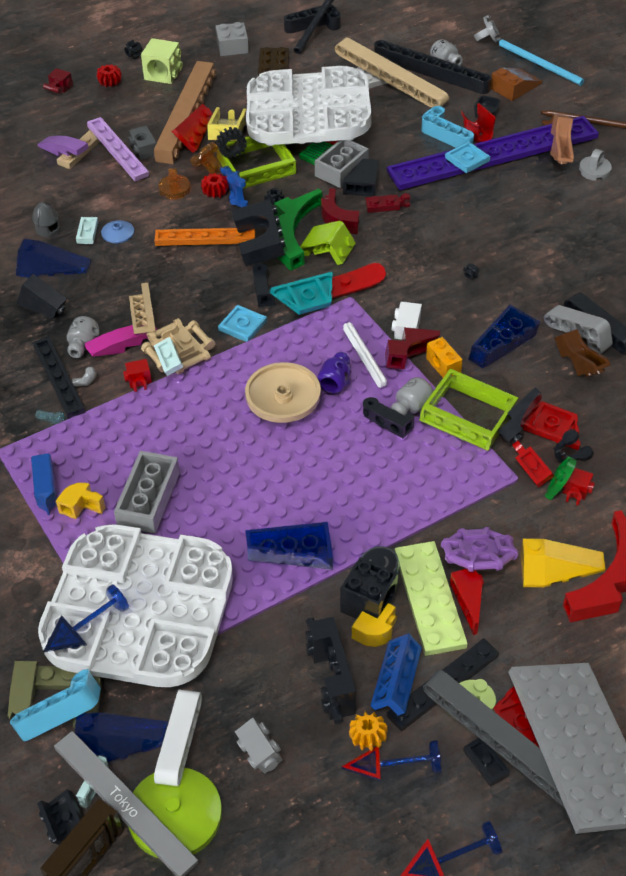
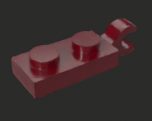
[366,193,410,213]

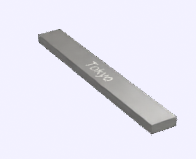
[54,731,198,876]

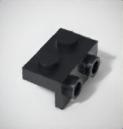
[37,790,83,845]

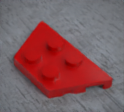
[523,401,581,451]
[492,686,540,748]

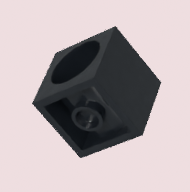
[340,557,398,619]

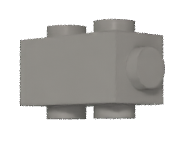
[235,718,283,774]

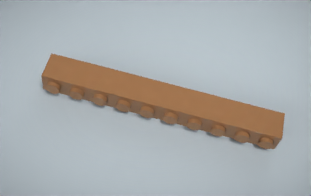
[154,61,216,164]

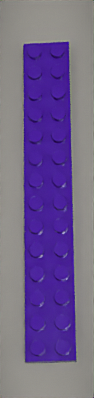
[387,116,599,190]

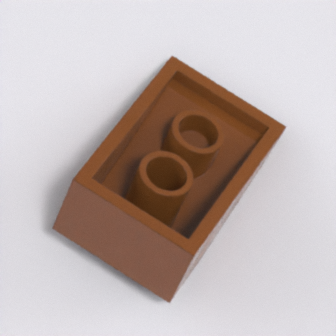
[490,68,542,101]

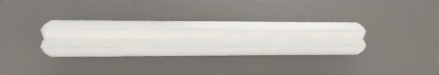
[343,322,387,388]

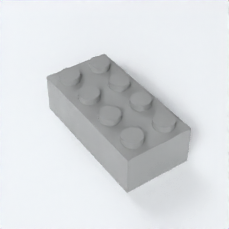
[114,451,180,534]

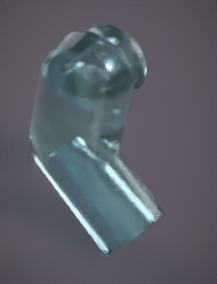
[36,410,65,424]

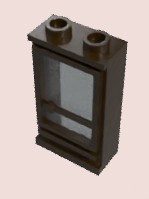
[40,799,123,876]

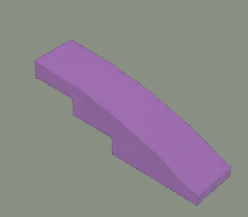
[38,135,89,156]

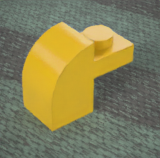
[56,483,106,519]
[351,603,397,647]

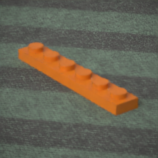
[155,228,255,246]

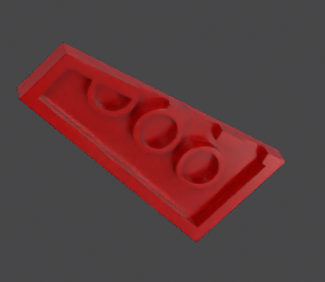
[171,104,213,153]

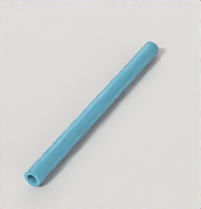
[499,39,584,86]

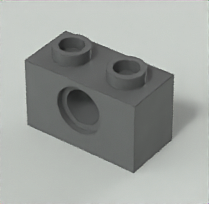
[128,126,157,160]

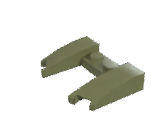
[8,661,103,728]

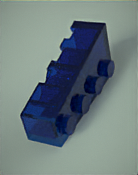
[468,304,540,368]
[245,522,333,570]

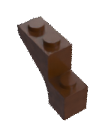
[554,329,611,377]

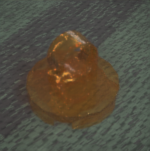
[190,142,220,174]
[158,168,191,200]

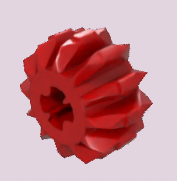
[97,64,122,87]
[201,172,229,198]

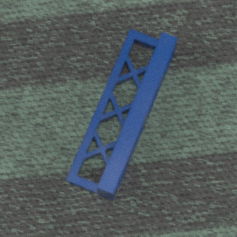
[370,633,422,715]

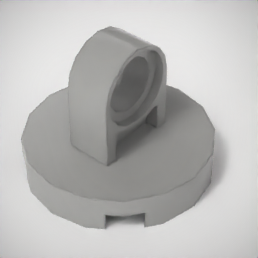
[474,14,501,43]
[579,148,612,180]

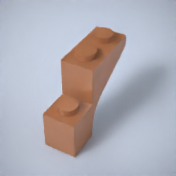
[550,114,574,164]

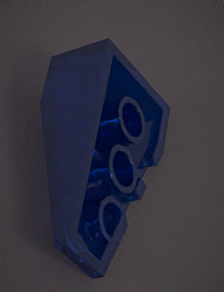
[16,239,91,278]
[75,712,169,762]

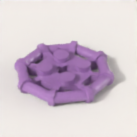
[441,527,519,572]

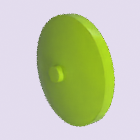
[128,768,222,858]

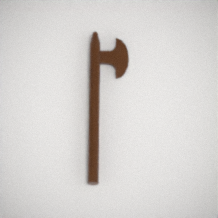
[541,110,626,129]

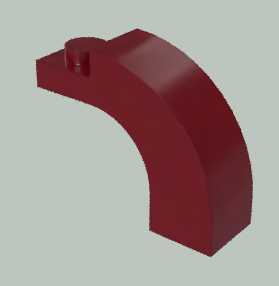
[321,188,359,234]

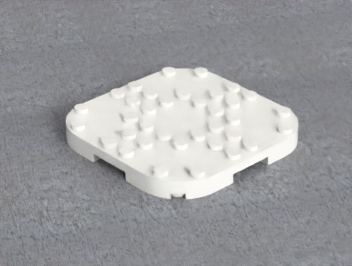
[246,66,372,146]
[38,525,233,687]

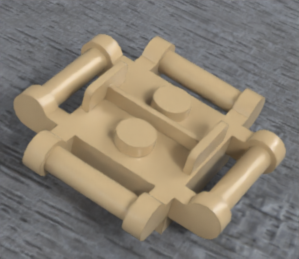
[141,318,215,374]

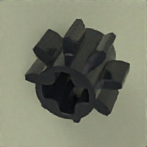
[124,40,142,59]
[264,188,285,205]

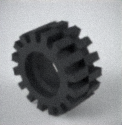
[216,127,247,158]

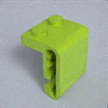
[300,221,356,265]

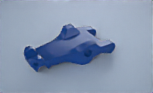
[220,166,248,208]

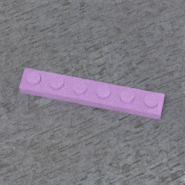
[87,117,149,182]

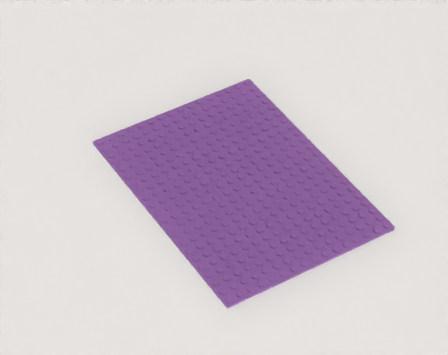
[0,297,518,636]

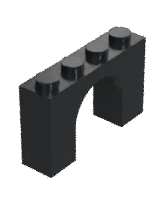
[232,199,286,266]

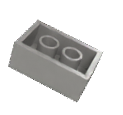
[315,140,369,188]

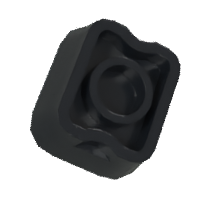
[474,95,501,119]

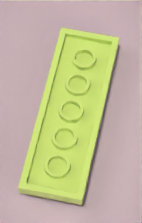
[395,541,468,656]

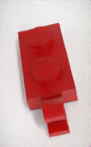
[512,441,554,488]

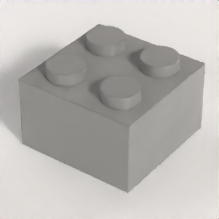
[216,22,249,56]

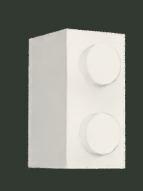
[392,302,422,339]

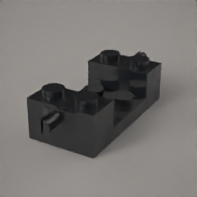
[305,617,356,724]

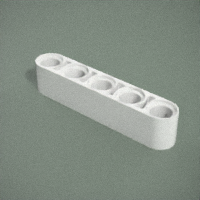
[154,690,202,786]

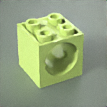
[141,38,183,84]

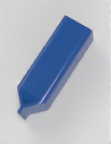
[31,453,57,515]

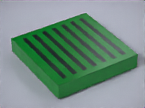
[299,141,333,165]

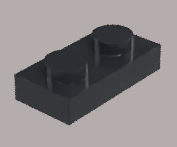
[463,738,510,787]

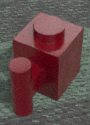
[43,68,73,93]

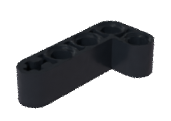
[284,5,341,34]

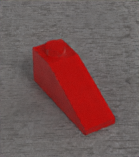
[450,569,484,635]

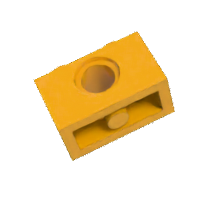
[426,337,463,378]

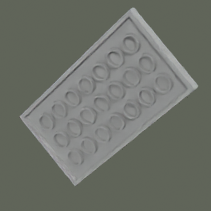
[508,663,626,834]

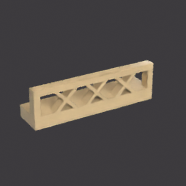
[129,283,155,334]

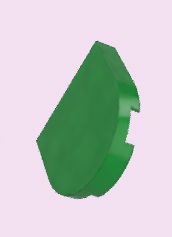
[545,457,577,500]

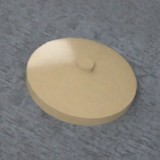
[245,362,321,423]

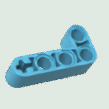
[421,106,474,148]
[10,669,101,741]

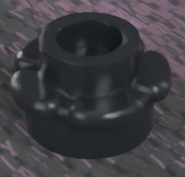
[463,263,480,279]

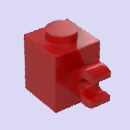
[123,359,152,392]
[562,468,595,505]

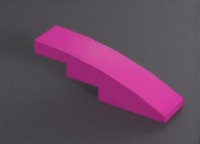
[84,325,158,357]

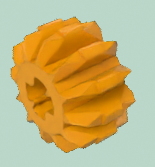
[349,711,388,752]

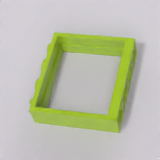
[216,136,296,189]
[419,369,518,451]

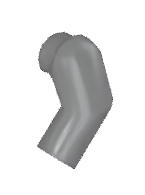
[72,367,97,387]

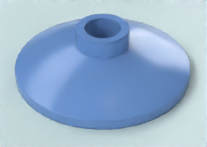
[101,220,134,243]

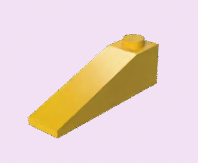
[520,539,605,587]

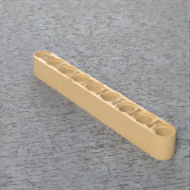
[335,37,449,108]

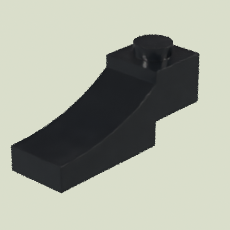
[498,387,542,447]

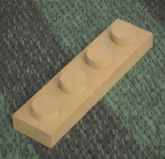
[57,130,100,169]

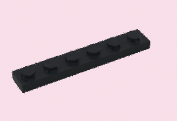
[32,337,85,419]
[386,638,499,732]

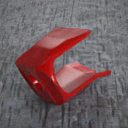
[461,103,496,143]

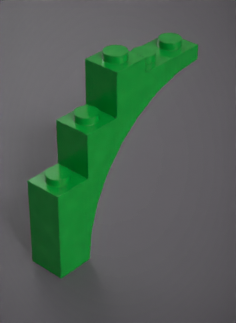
[274,188,323,271]

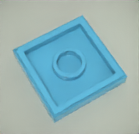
[445,142,490,173]
[218,305,267,342]

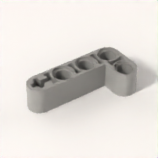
[544,305,612,354]

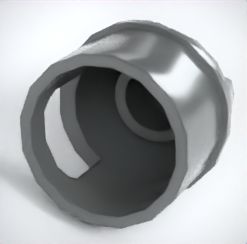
[32,202,60,237]

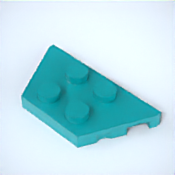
[270,272,333,315]

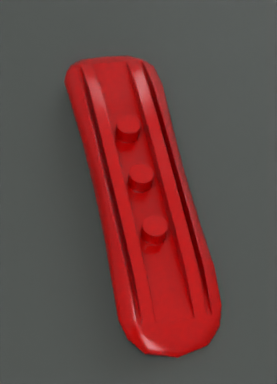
[331,263,386,299]

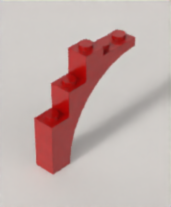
[563,510,626,623]

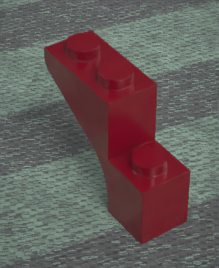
[385,327,440,369]

